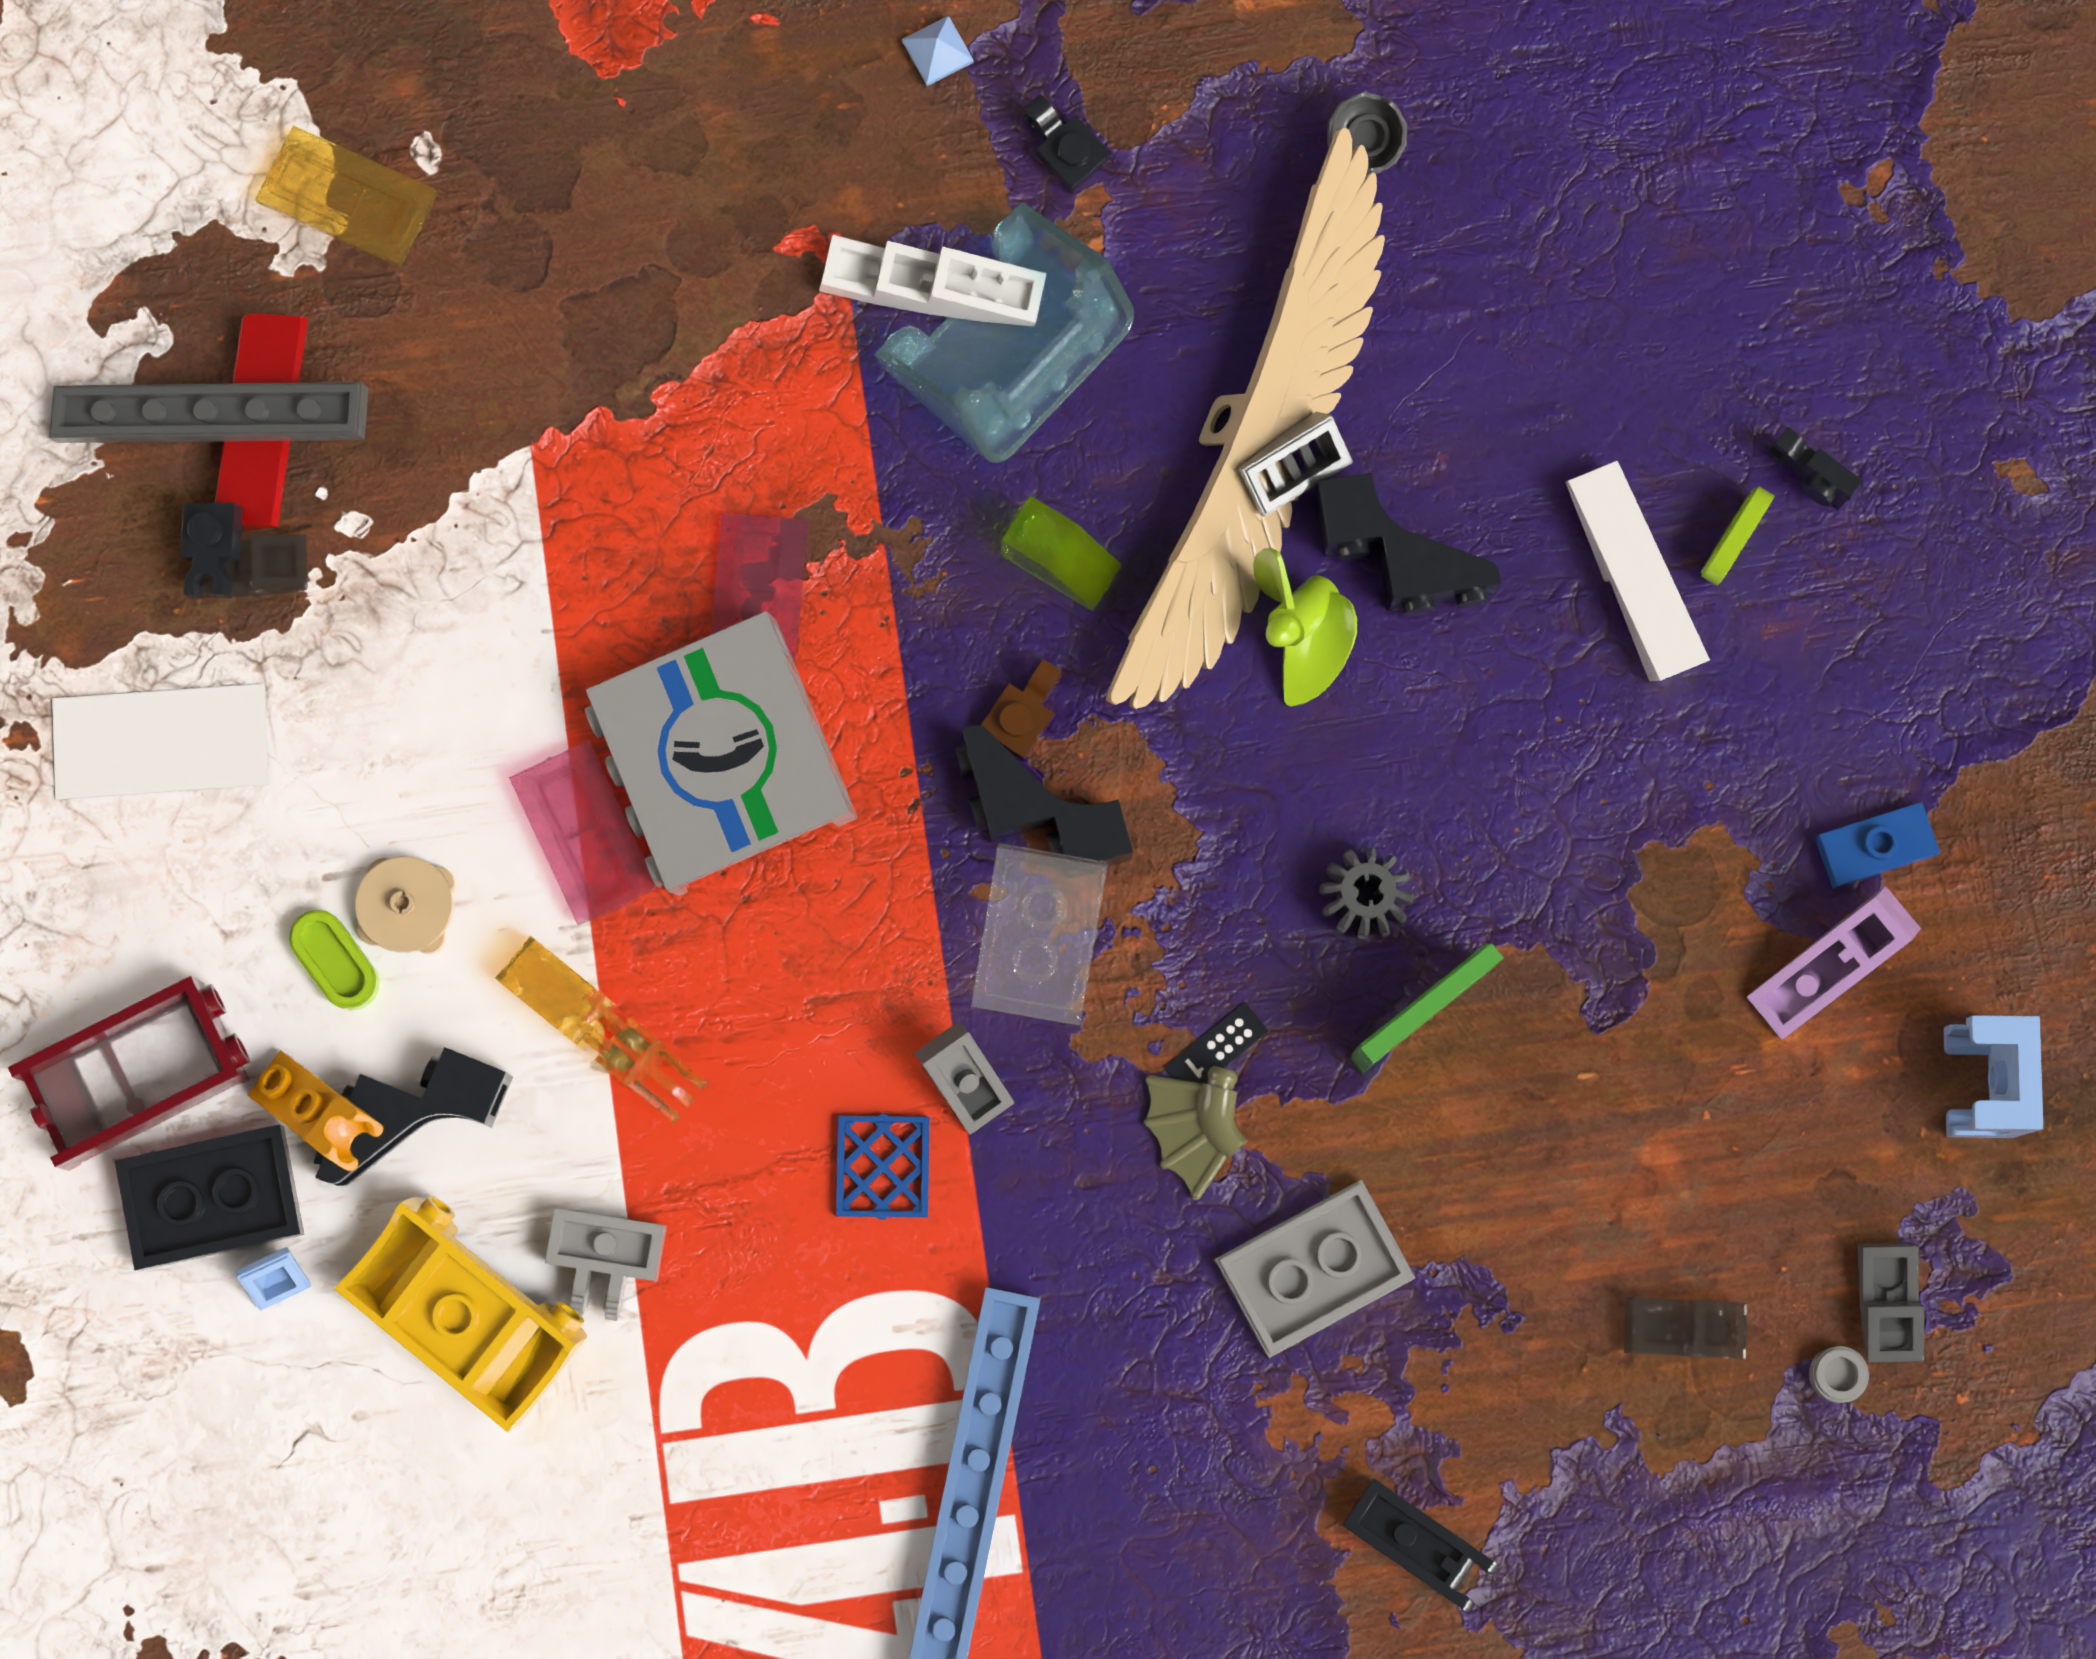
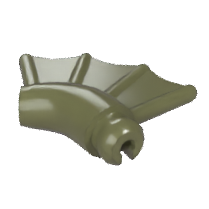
[1144,1066,1248,1200]

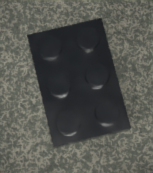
[114,1124,305,1271]

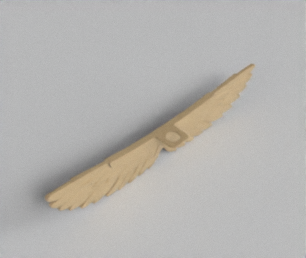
[1106,127,1385,709]

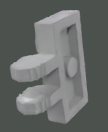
[545,1208,667,1321]

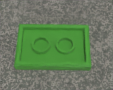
[1350,943,1504,1074]

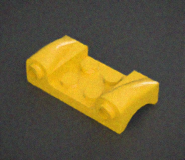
[334,1195,587,1433]

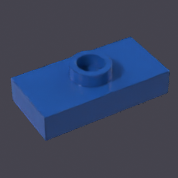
[1815,802,1941,889]

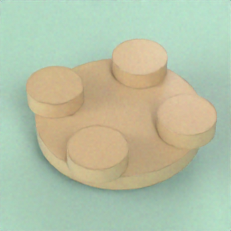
[355,856,456,954]

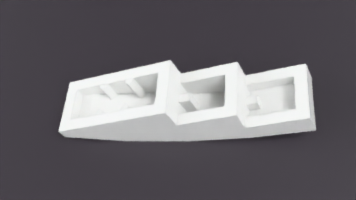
[819,235,1046,327]

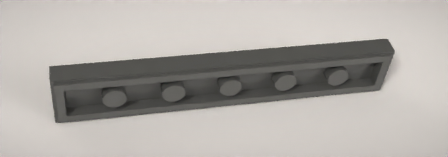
[49,382,369,443]

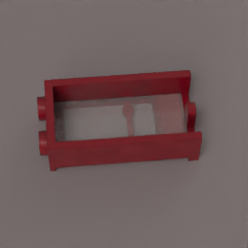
[7,976,250,1171]

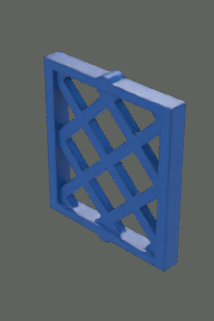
[836,1114,930,1220]

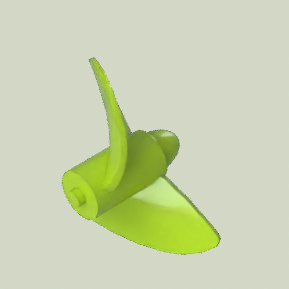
[1253,548,1357,707]

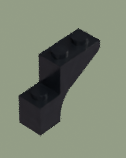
[1314,473,1501,616]
[954,725,1133,877]
[314,1047,513,1187]

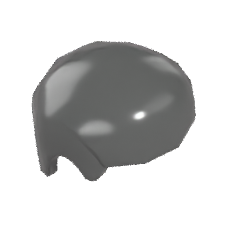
[1326,91,1407,175]

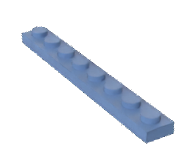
[909,1287,1041,1659]

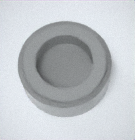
[1809,1346,1869,1403]

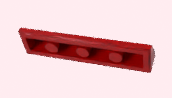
[215,313,308,531]

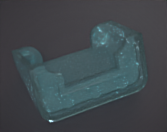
[875,202,1134,463]

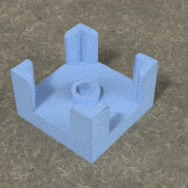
[1944,1016,2043,1138]

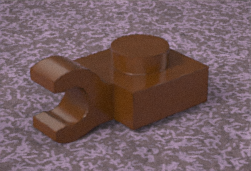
[981,659,1062,761]

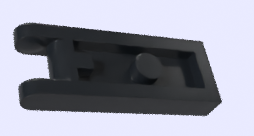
[1341,1478,1500,1613]

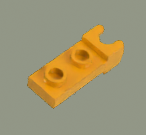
[247,1050,383,1171]

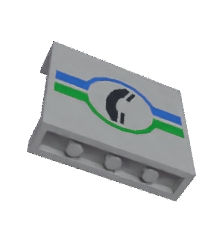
[585,611,858,896]

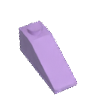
[1747,886,1921,1040]

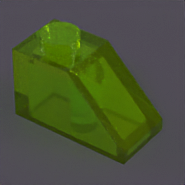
[1001,495,1122,612]

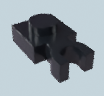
[1766,427,1863,510]
[180,503,243,599]

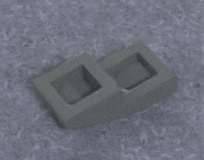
[1858,1242,1924,1363]

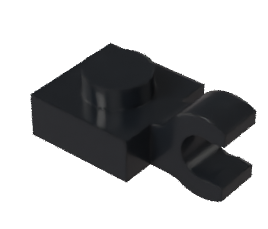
[1023,94,1111,194]

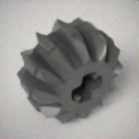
[1319,846,1414,941]

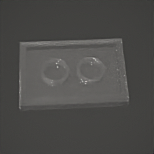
[971,843,1108,1026]

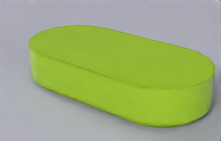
[1700,486,1775,586]
[289,910,380,1011]

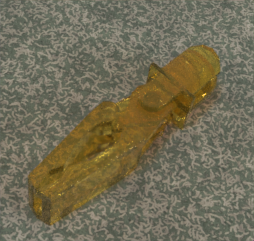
[495,935,709,1125]

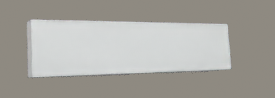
[1565,461,1710,681]

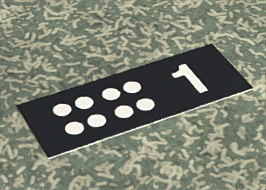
[1164,1002,1269,1083]

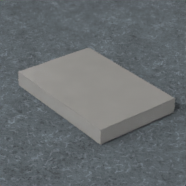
[1215,1180,1415,1358]

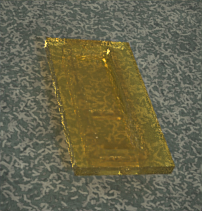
[255,125,438,267]

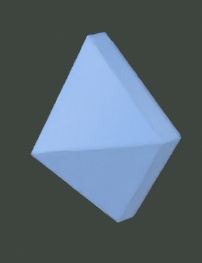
[902,16,974,86]
[235,1247,311,1311]

